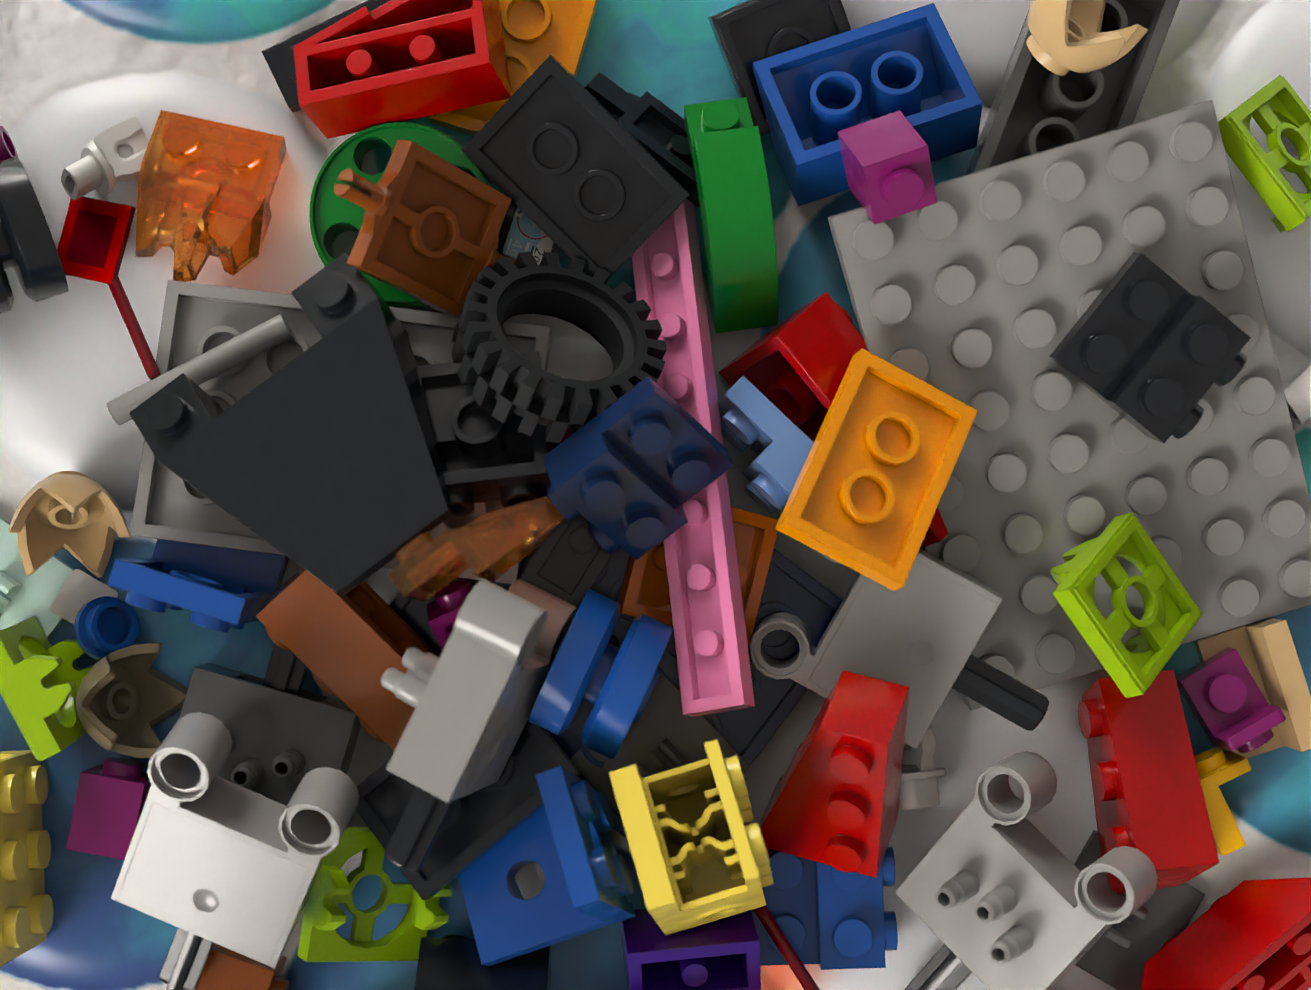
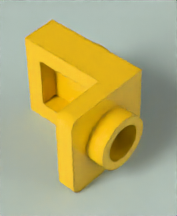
[1194,748,1252,856]

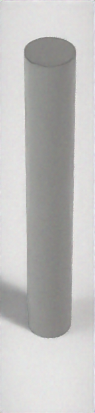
[107,313,294,426]

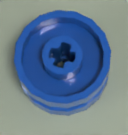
[528,589,673,760]

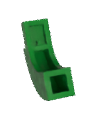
[684,97,779,334]

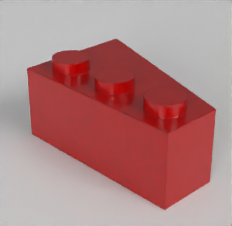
[293,0,511,139]
[1078,669,1220,894]
[759,670,910,878]

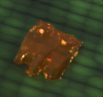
[135,110,287,282]
[387,496,565,602]

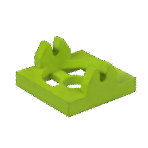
[1218,75,1311,232]
[1049,512,1203,698]
[0,616,93,762]
[297,827,453,962]

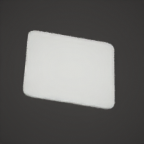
[50,569,118,625]

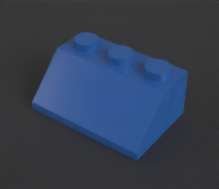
[753,3,983,207]

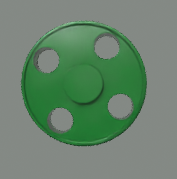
[310,122,491,310]

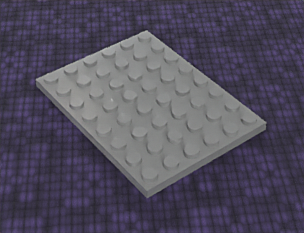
[827,100,1311,710]

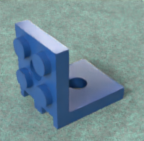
[107,539,289,632]
[458,766,636,966]

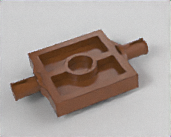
[334,140,515,318]

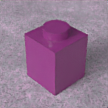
[837,110,937,225]
[66,757,152,860]

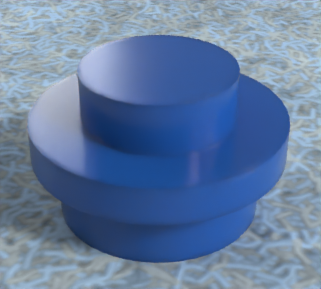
[74,596,140,660]

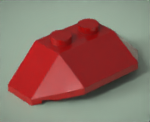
[1141,877,1311,990]

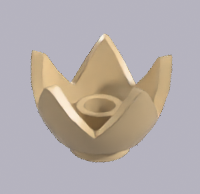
[1026,0,1148,76]
[8,471,130,578]

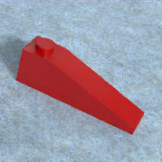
[719,291,949,548]

